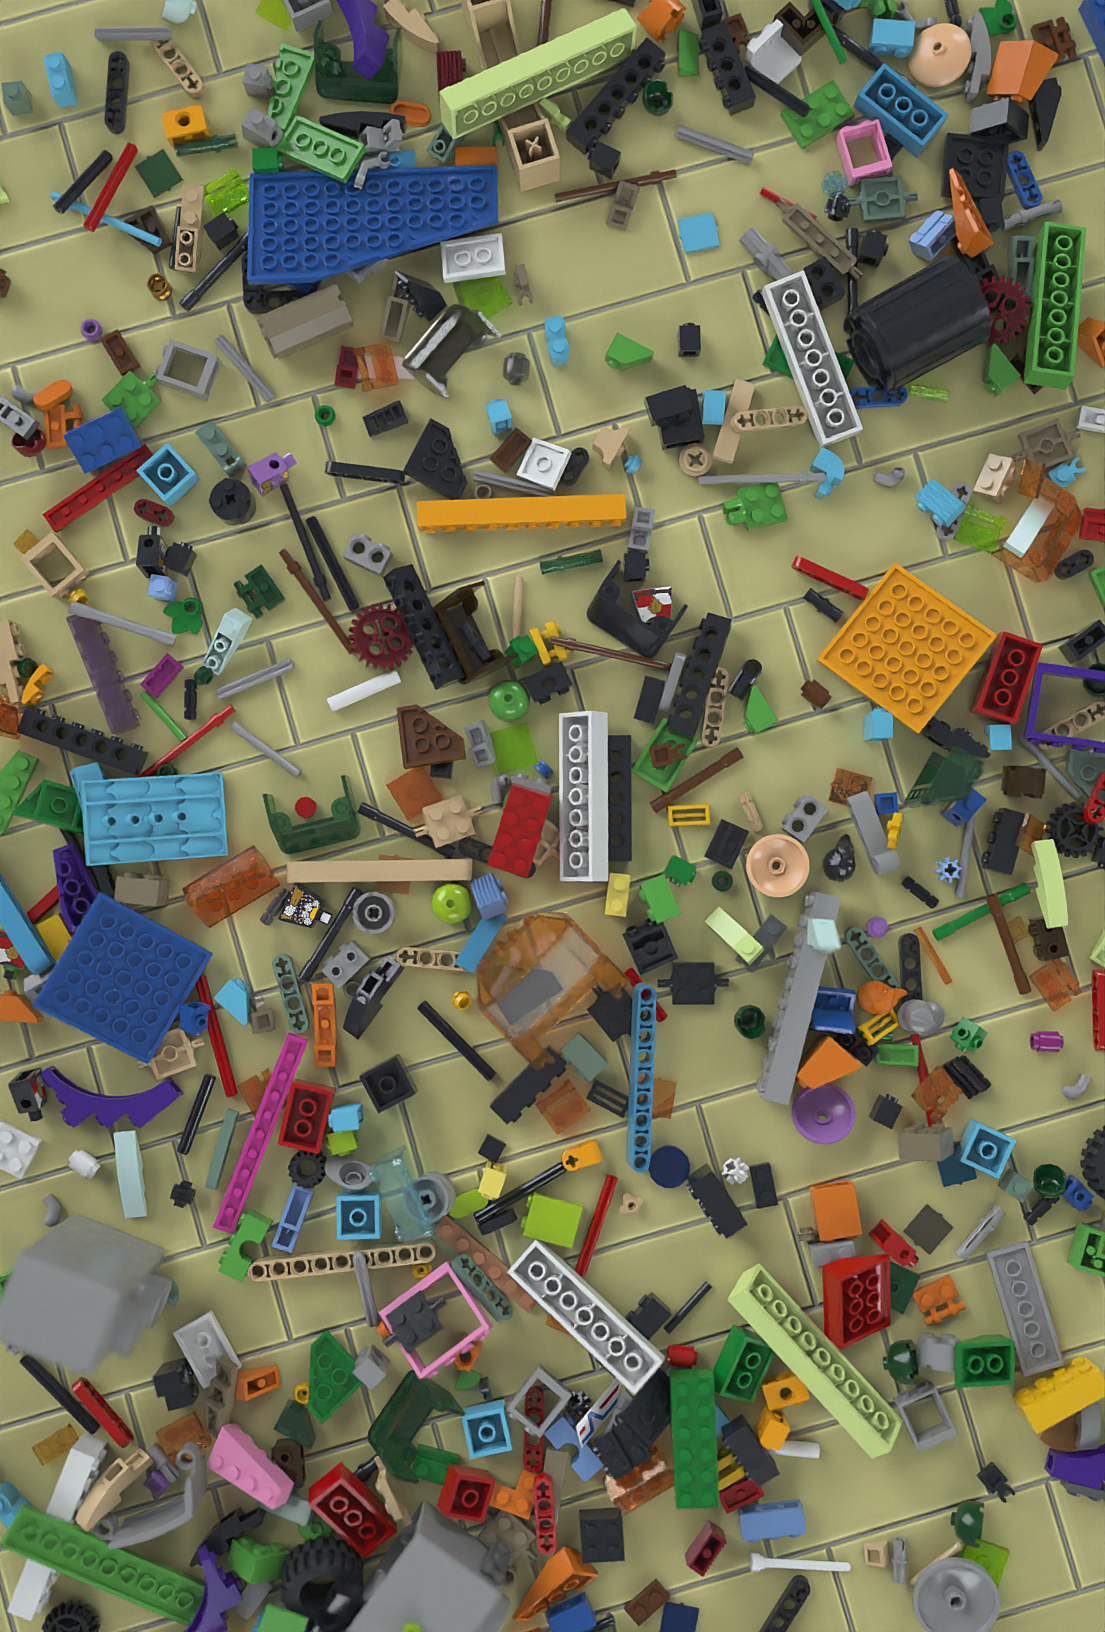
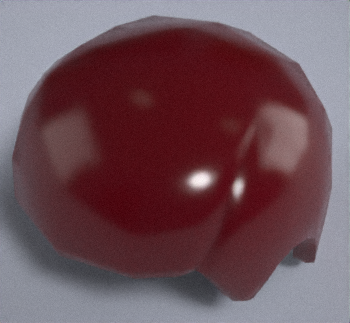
[11,428,46,457]

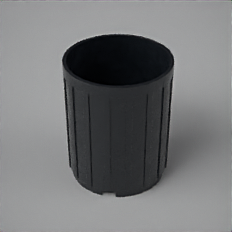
[843,256,991,393]

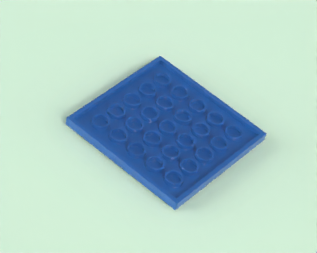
[32,892,213,1064]

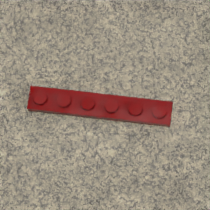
[42,444,153,533]

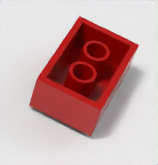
[277,1079,337,1154]

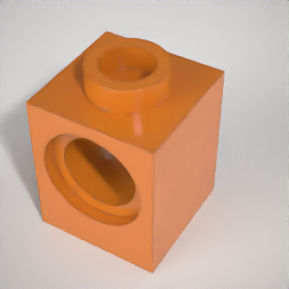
[452,1333,483,1372]

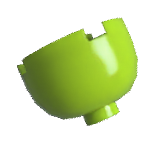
[431,882,473,924]

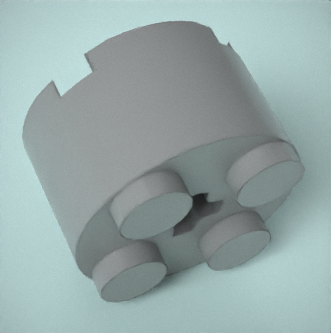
[353,891,397,934]
[918,1332,960,1372]

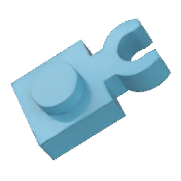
[1045,457,1086,492]

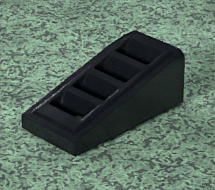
[362,400,408,437]

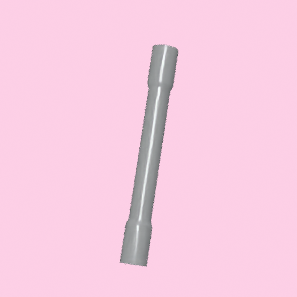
[69,601,176,646]

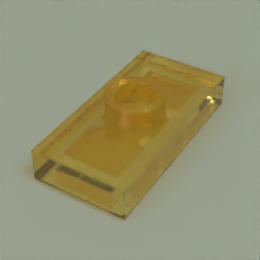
[32,1423,79,1466]

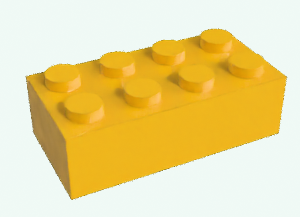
[1012,1356,1105,1434]

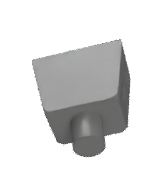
[241,108,284,148]

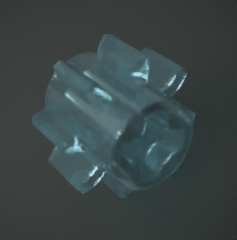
[821,170,848,198]

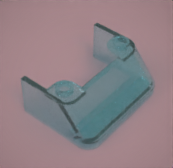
[368,1145,439,1243]

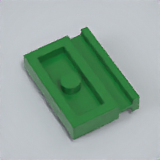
[410,1443,459,1485]

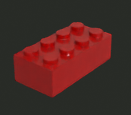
[970,631,1043,725]
[487,782,553,878]
[308,1462,398,1558]

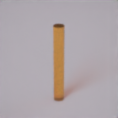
[913,926,953,985]

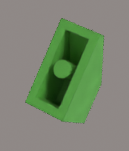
[605,333,654,370]
[983,344,1021,397]
[743,685,778,735]

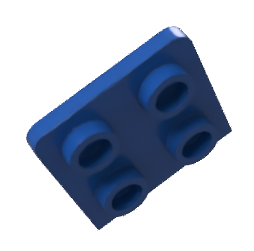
[811,986,856,1034]

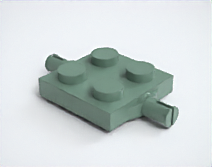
[847,176,918,223]

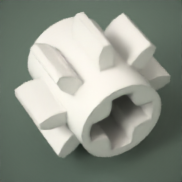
[722,1157,749,1185]

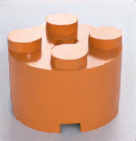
[637,0,686,43]

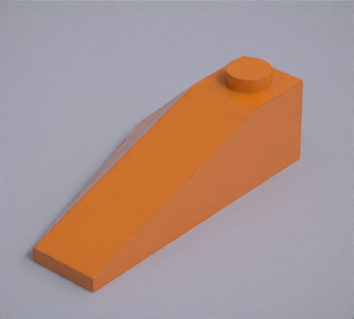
[949,168,994,258]
[512,1546,599,1622]

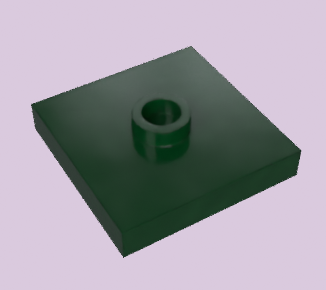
[890,1261,920,1314]

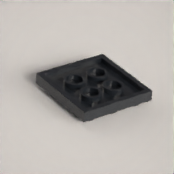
[940,133,1009,202]

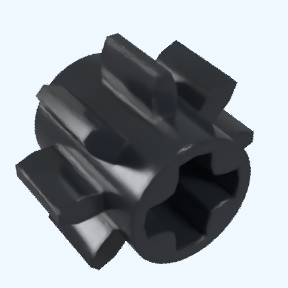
[824,194,851,222]
[170,1180,196,1208]
[565,1390,592,1419]

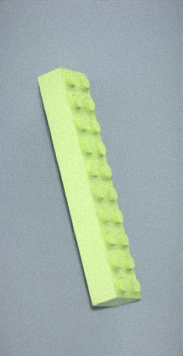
[439,8,637,140]
[727,1263,903,1459]

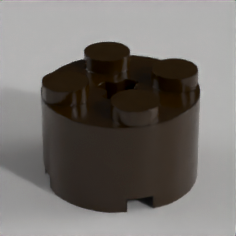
[1001,765,1047,799]

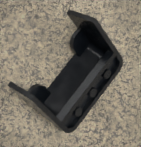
[586,560,688,658]

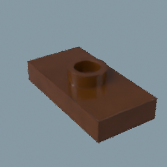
[490,427,532,473]

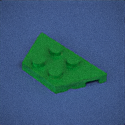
[12,779,84,835]

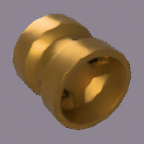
[147,273,172,301]

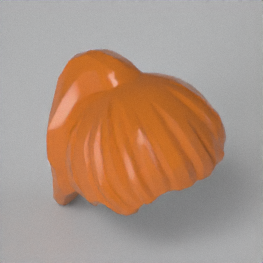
[857,980,907,1014]

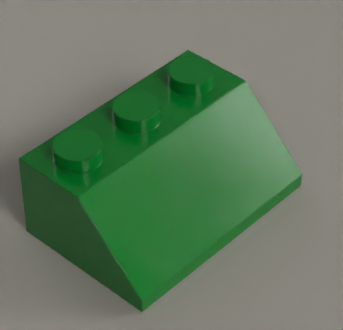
[712,1325,775,1405]

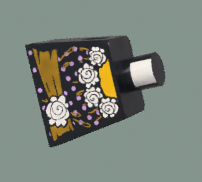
[136,526,167,578]
[278,883,333,928]

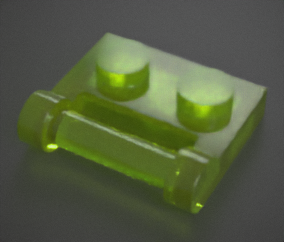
[200,166,249,217]
[953,504,1007,554]

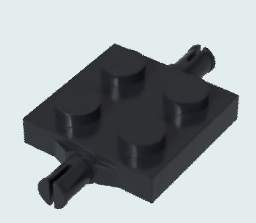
[657,962,729,1005]
[586,982,645,1042]
[382,1291,447,1353]

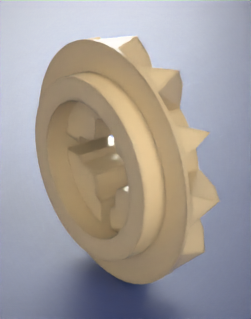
[679,443,712,477]

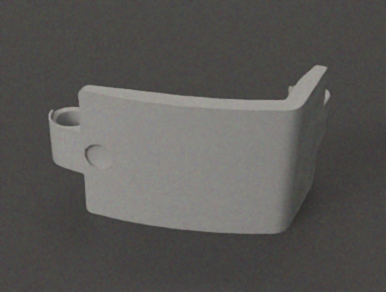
[93,1442,207,1549]

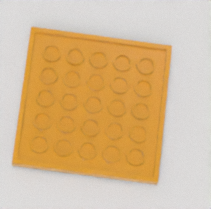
[817,563,997,735]

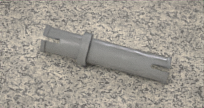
[1000,199,1063,231]
[954,1204,1006,1261]

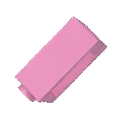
[835,119,893,187]

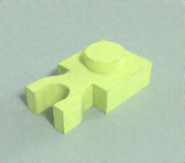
[539,97,571,134]

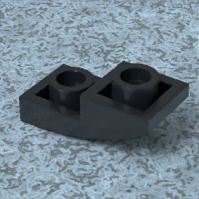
[634,675,665,724]
[833,1030,881,1067]

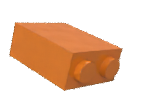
[809,1180,862,1243]

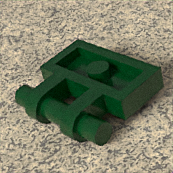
[233,564,286,619]

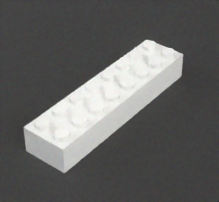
[762,270,863,449]
[559,711,608,881]
[507,1239,665,1395]
[7,1433,107,1621]

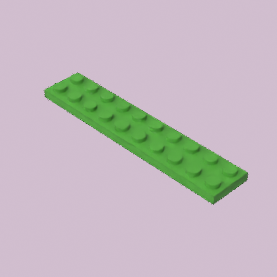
[0,1503,204,1626]

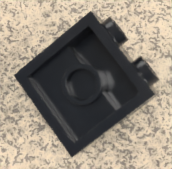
[622,918,678,975]
[592,1422,653,1481]

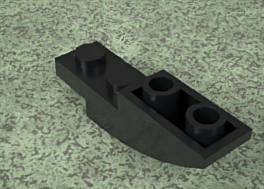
[922,715,991,759]
[343,956,404,1039]
[189,1506,267,1568]

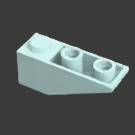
[201,608,253,676]
[807,918,840,952]

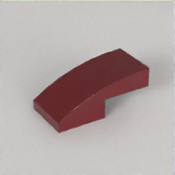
[334,346,363,389]

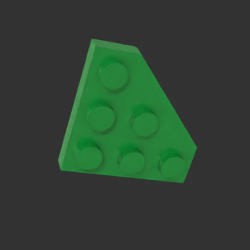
[308,1329,363,1424]

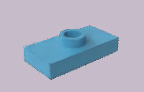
[373,150,416,169]

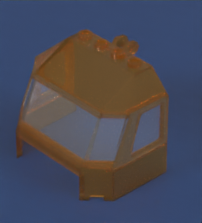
[475,912,630,1070]

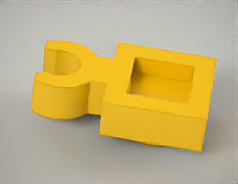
[887,812,903,849]

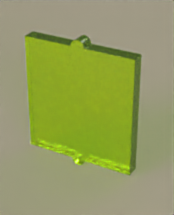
[255,0,291,31]

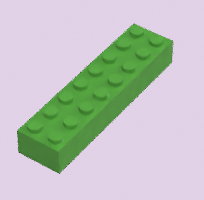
[1024,221,1086,389]

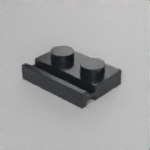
[704,819,749,869]

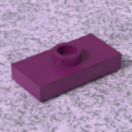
[140,653,185,698]

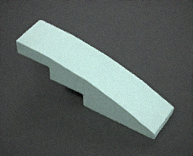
[1003,494,1054,558]
[114,1130,148,1218]

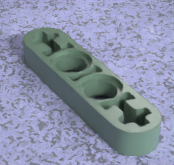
[844,927,900,989]
[272,954,310,1034]
[205,1109,239,1191]
[451,1254,513,1323]

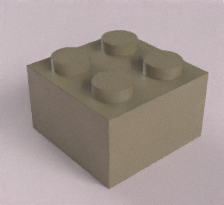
[114,872,170,906]
[897,1123,954,1161]

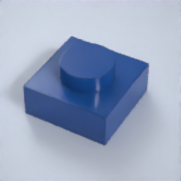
[874,792,899,815]

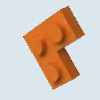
[489,1469,537,1520]

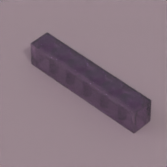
[66,614,141,735]

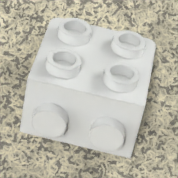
[745,19,801,84]

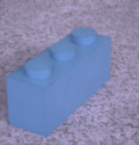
[738,1499,806,1542]

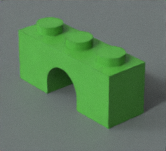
[218,1209,273,1282]

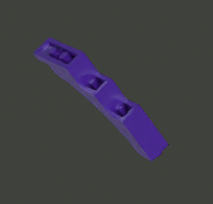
[336,0,390,80]

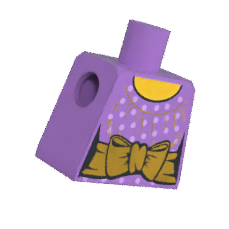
[248,452,297,497]

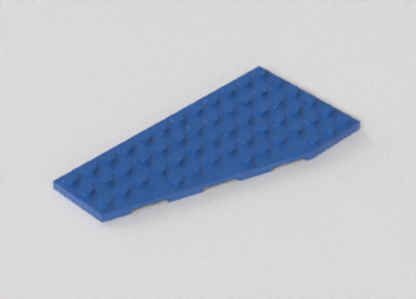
[247,165,499,285]

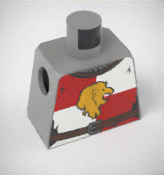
[631,586,672,625]

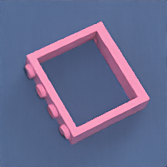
[379,1261,493,1380]

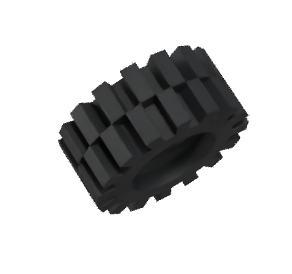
[288,1150,326,1189]

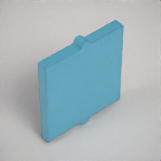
[678,212,720,253]

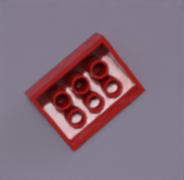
[822,1254,890,1349]

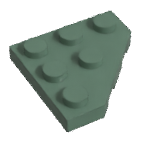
[1065,750,1105,809]

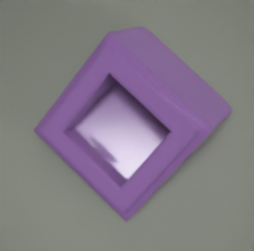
[143,1466,170,1497]

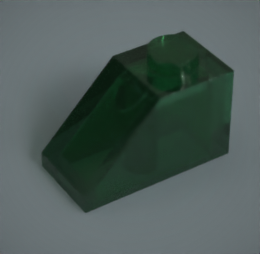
[274,1399,316,1449]

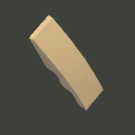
[712,379,756,464]

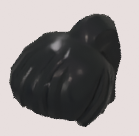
[823,834,856,882]

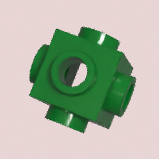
[950,1017,988,1054]

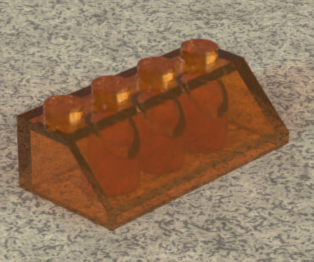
[182,845,280,928]

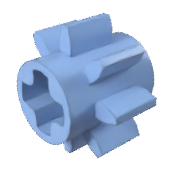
[934,857,962,883]

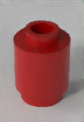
[666,1344,698,1369]

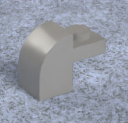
[358,119,402,158]

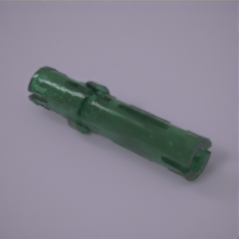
[174,134,239,157]
[539,549,603,575]

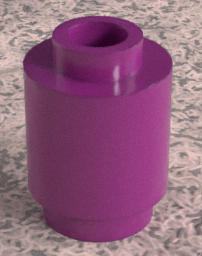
[1030,1031,1064,1053]

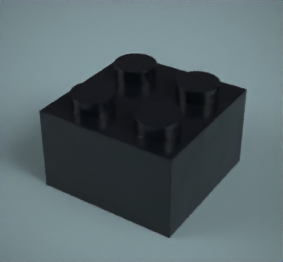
[359,1053,418,1114]
[579,1507,625,1564]

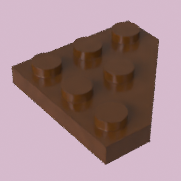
[397,704,466,769]

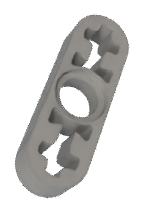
[936,482,972,541]
[658,652,686,712]

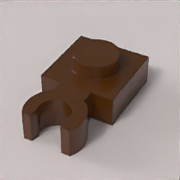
[721,13,750,55]
[649,743,687,768]

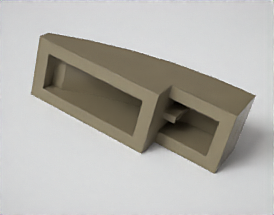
[379,275,411,343]

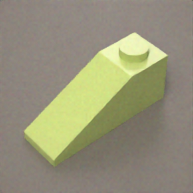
[704,907,764,965]

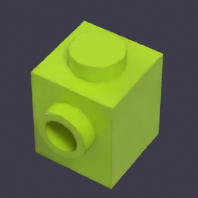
[325,1129,360,1156]

